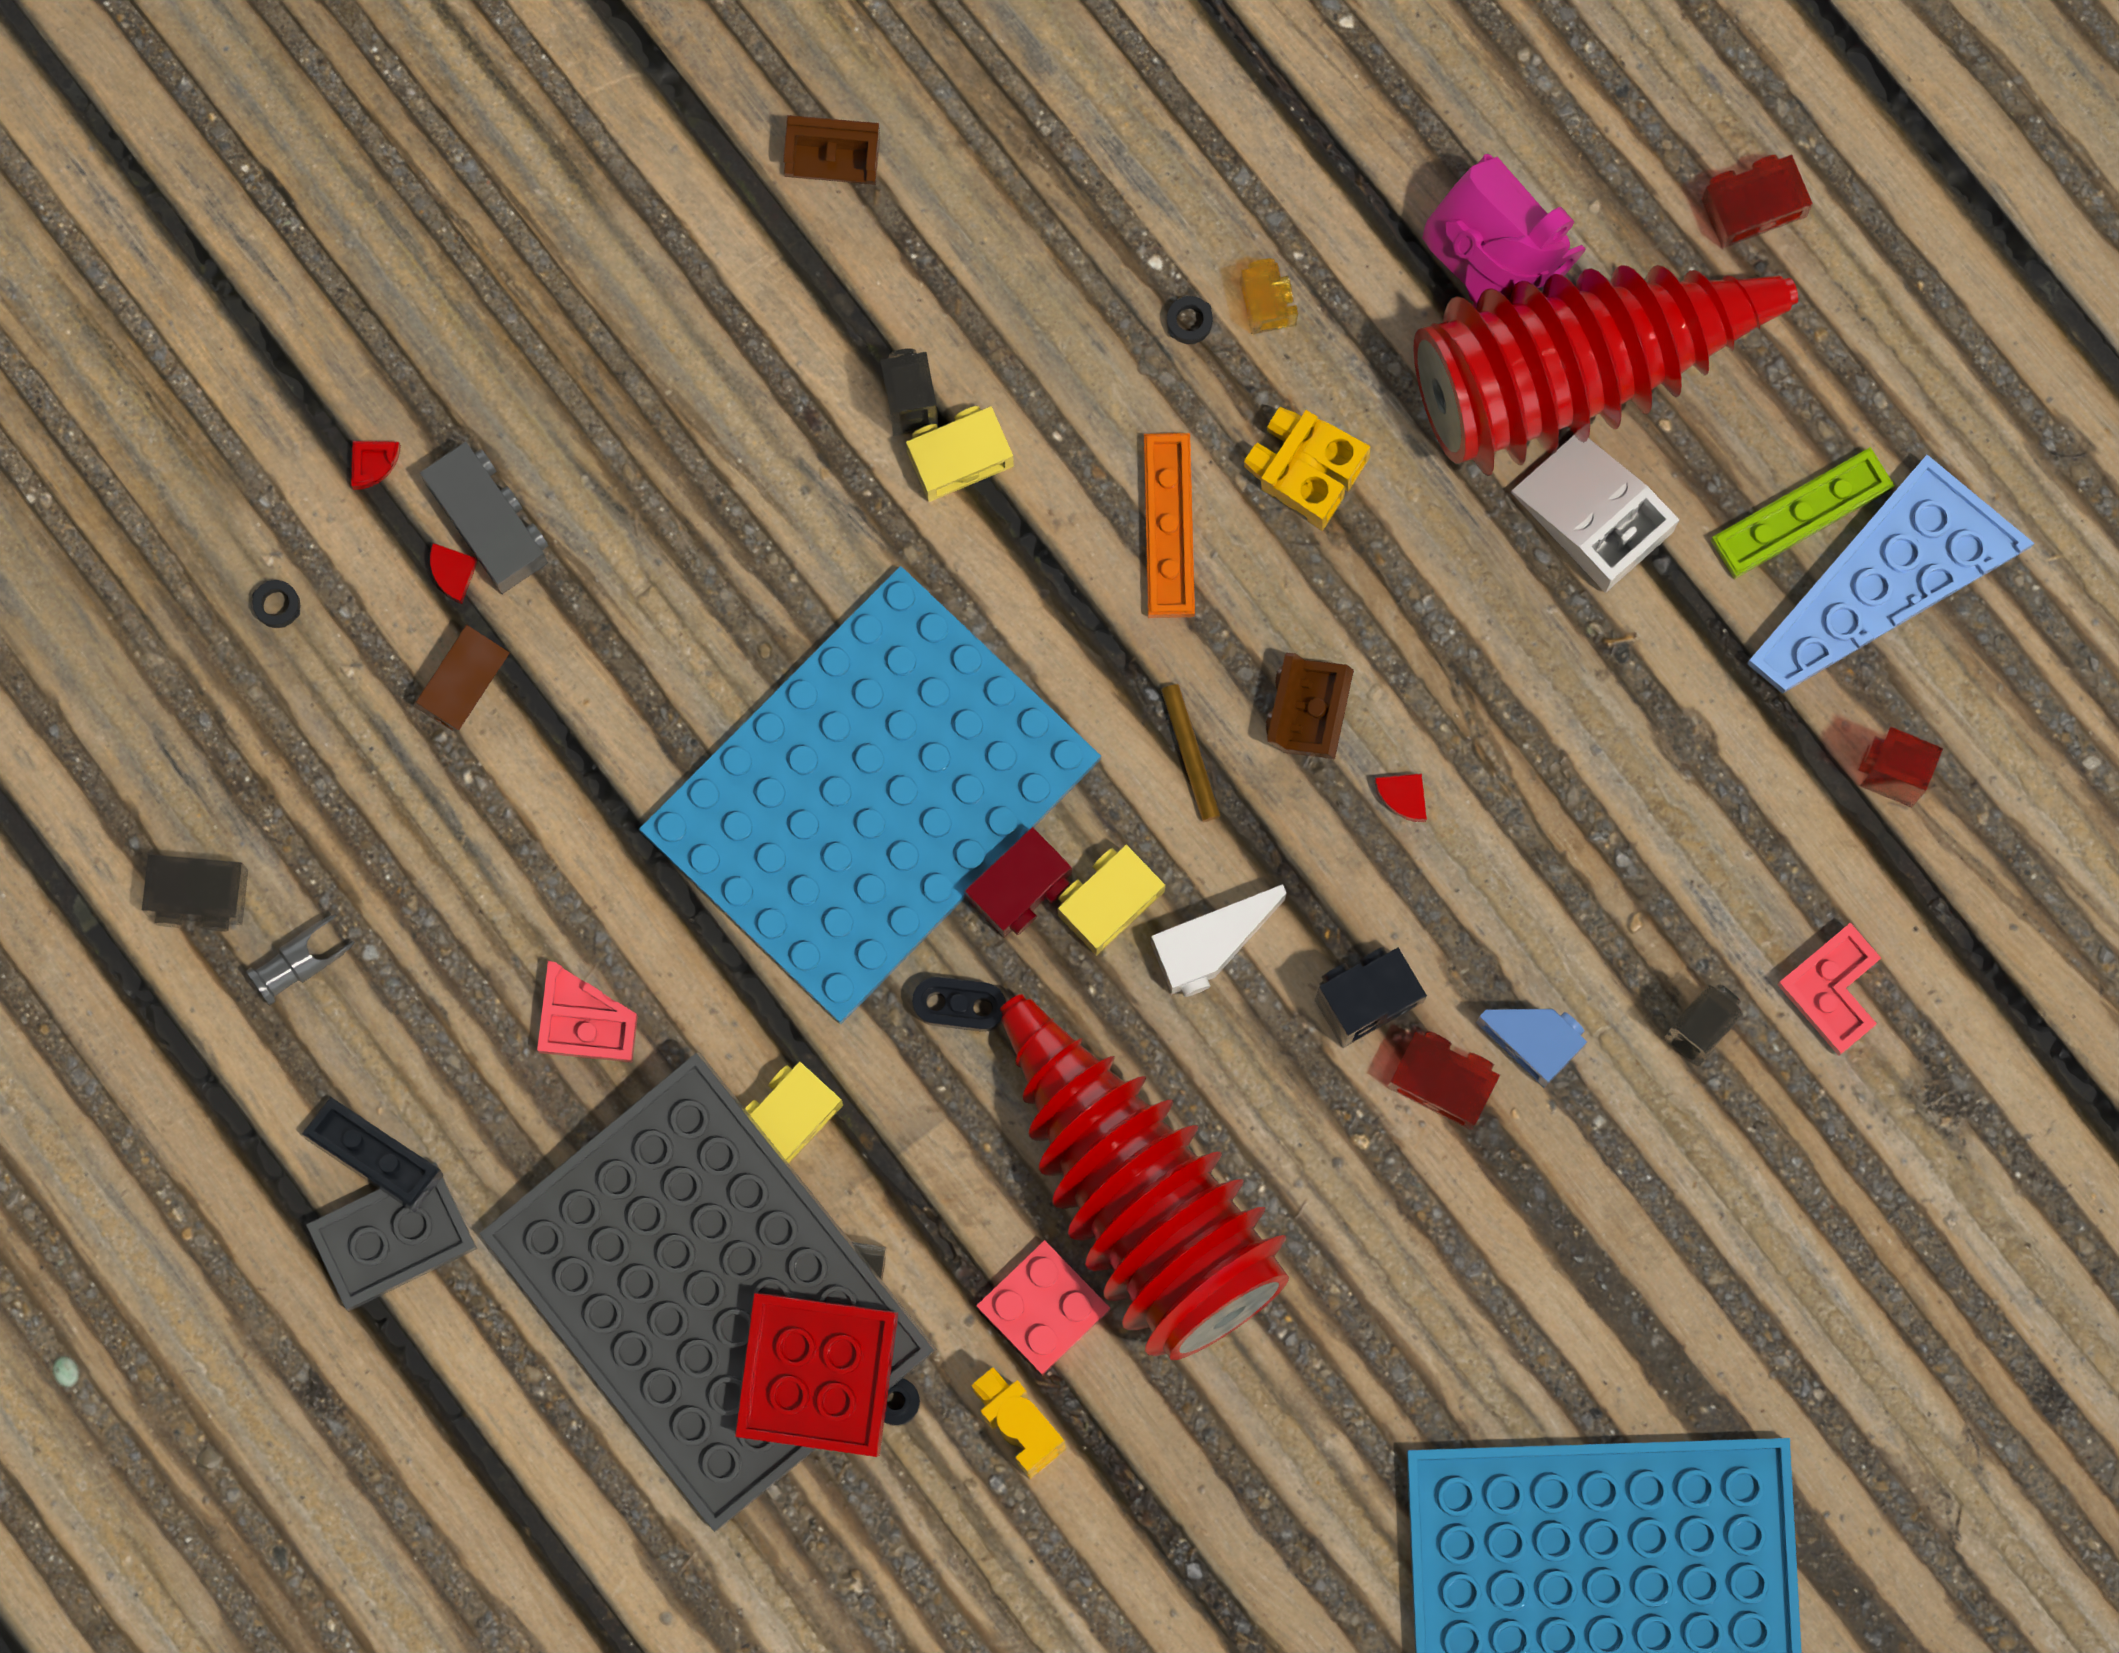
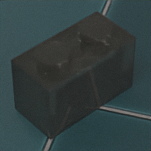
[880,348,938,436]
[142,855,248,932]

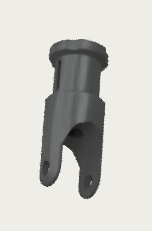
[245,914,355,1006]

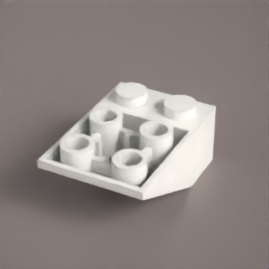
[1511,435,1679,593]

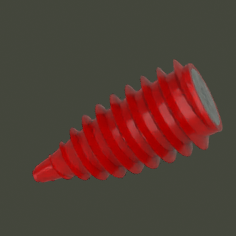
[1413,265,1799,476]
[1000,994,1289,1360]

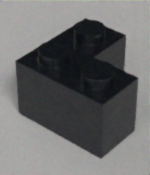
[1315,947,1427,1048]

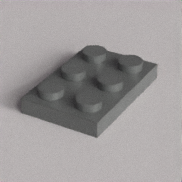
[306,1162,477,1312]

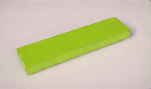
[1710,447,1895,580]

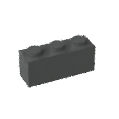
[420,442,549,594]

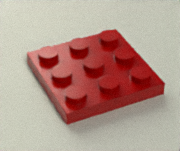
[735,1293,899,1457]

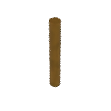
[1161,684,1220,822]

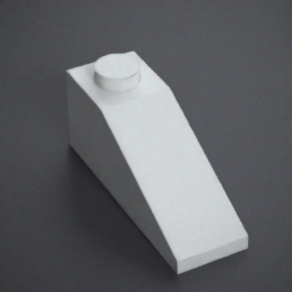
[1151,884,1286,997]

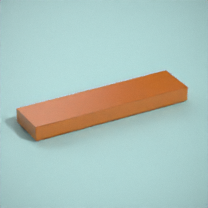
[1144,433,1195,618]

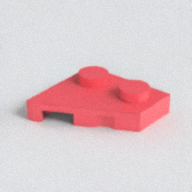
[537,961,638,1063]

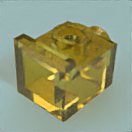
[1240,258,1298,335]

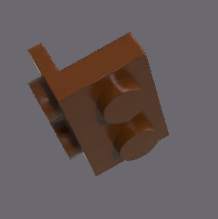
[1266,652,1354,759]

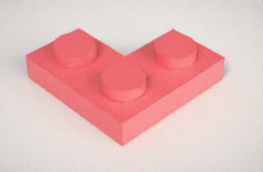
[1777,922,1881,1056]

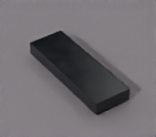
[302,1097,443,1212]

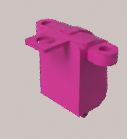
[1422,154,1586,308]

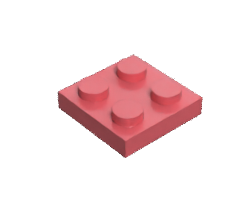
[976,1240,1111,1375]

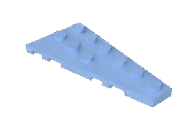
[1747,455,2035,694]

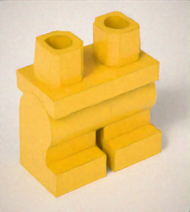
[1244,407,1371,531]
[971,1367,1066,1480]

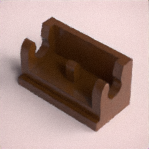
[783,115,880,185]
[413,625,510,731]

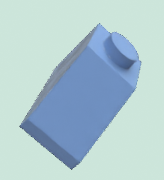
[1476,1009,1587,1088]

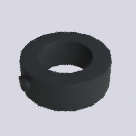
[1167,296,1213,344]
[252,580,301,628]

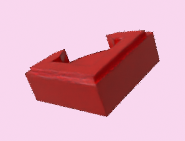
[351,441,401,490]
[430,543,478,604]
[1374,773,1427,822]

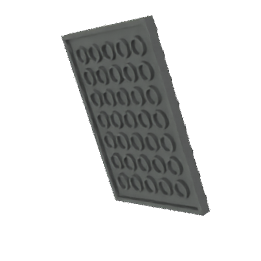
[479,1052,937,1532]

